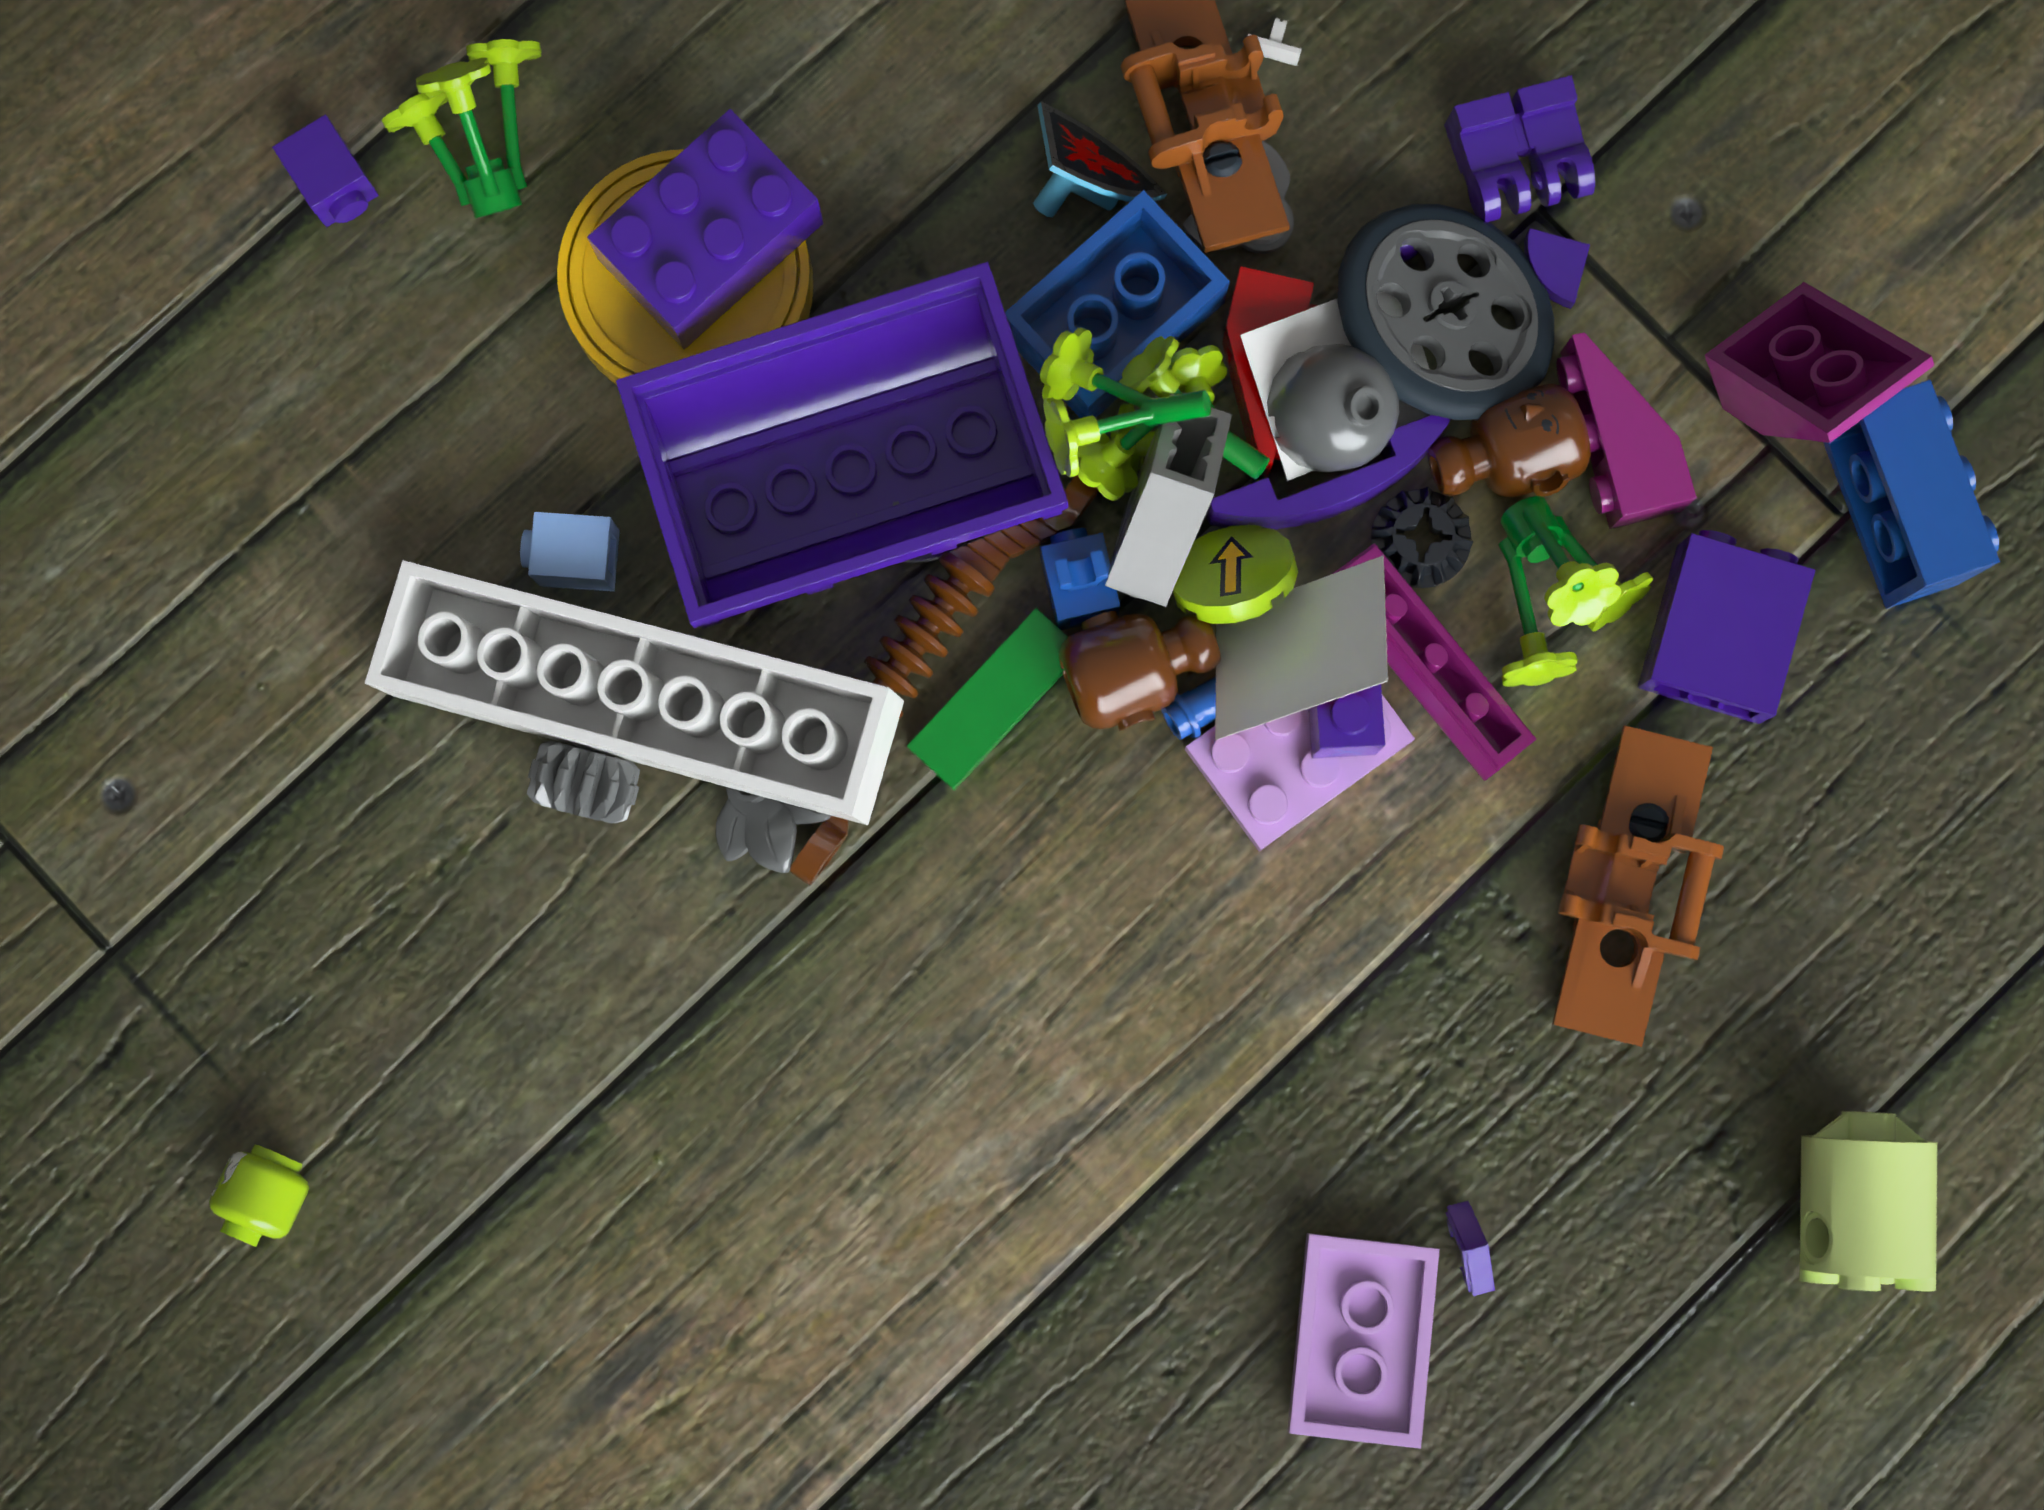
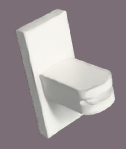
[1248,18,1301,66]

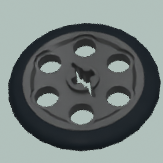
[1337,204,1554,420]

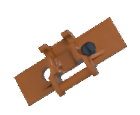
[1120,0,1290,253]
[1552,726,1724,1047]

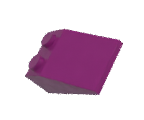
[1705,282,1934,443]

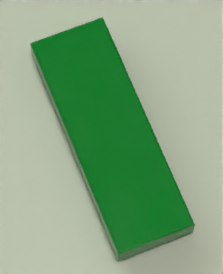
[907,608,1068,791]

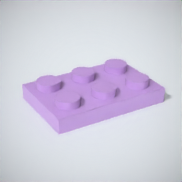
[1184,695,1415,851]
[1287,1233,1439,1449]

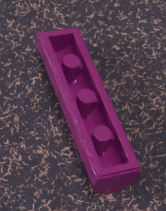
[1333,543,1536,781]

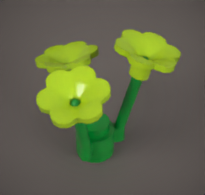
[382,39,542,219]
[1498,496,1654,687]

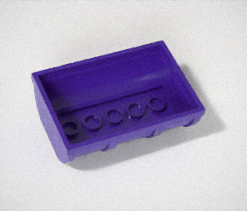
[616,262,1068,629]

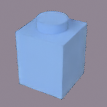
[520,512,620,591]

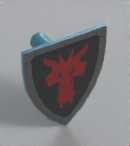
[1033,101,1167,217]

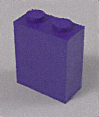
[1637,530,1815,724]

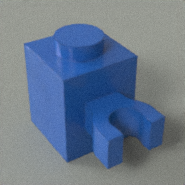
[1040,528,1120,630]

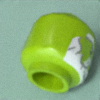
[209,1144,309,1247]

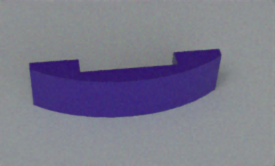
[1205,415,1450,530]

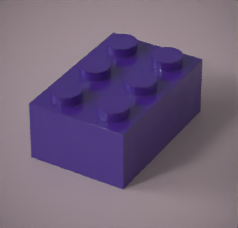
[587,109,823,350]

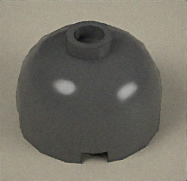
[1267,344,1400,472]

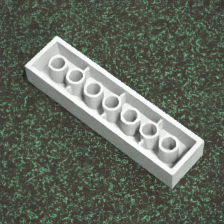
[365,560,904,825]

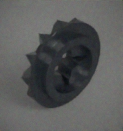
[1371,487,1473,588]

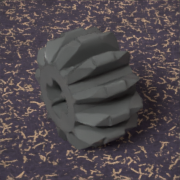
[527,740,640,824]

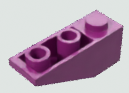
[1556,332,1697,529]

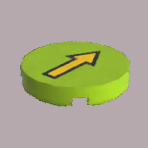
[1173,525,1298,624]

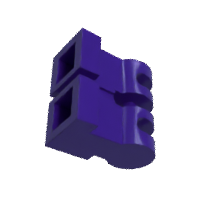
[1444,75,1595,222]

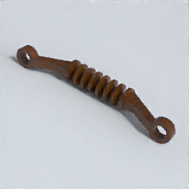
[789,475,1099,886]

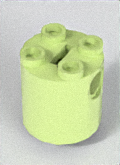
[1799,1111,1937,1291]

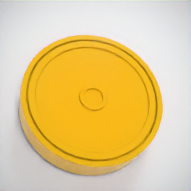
[557,149,813,385]

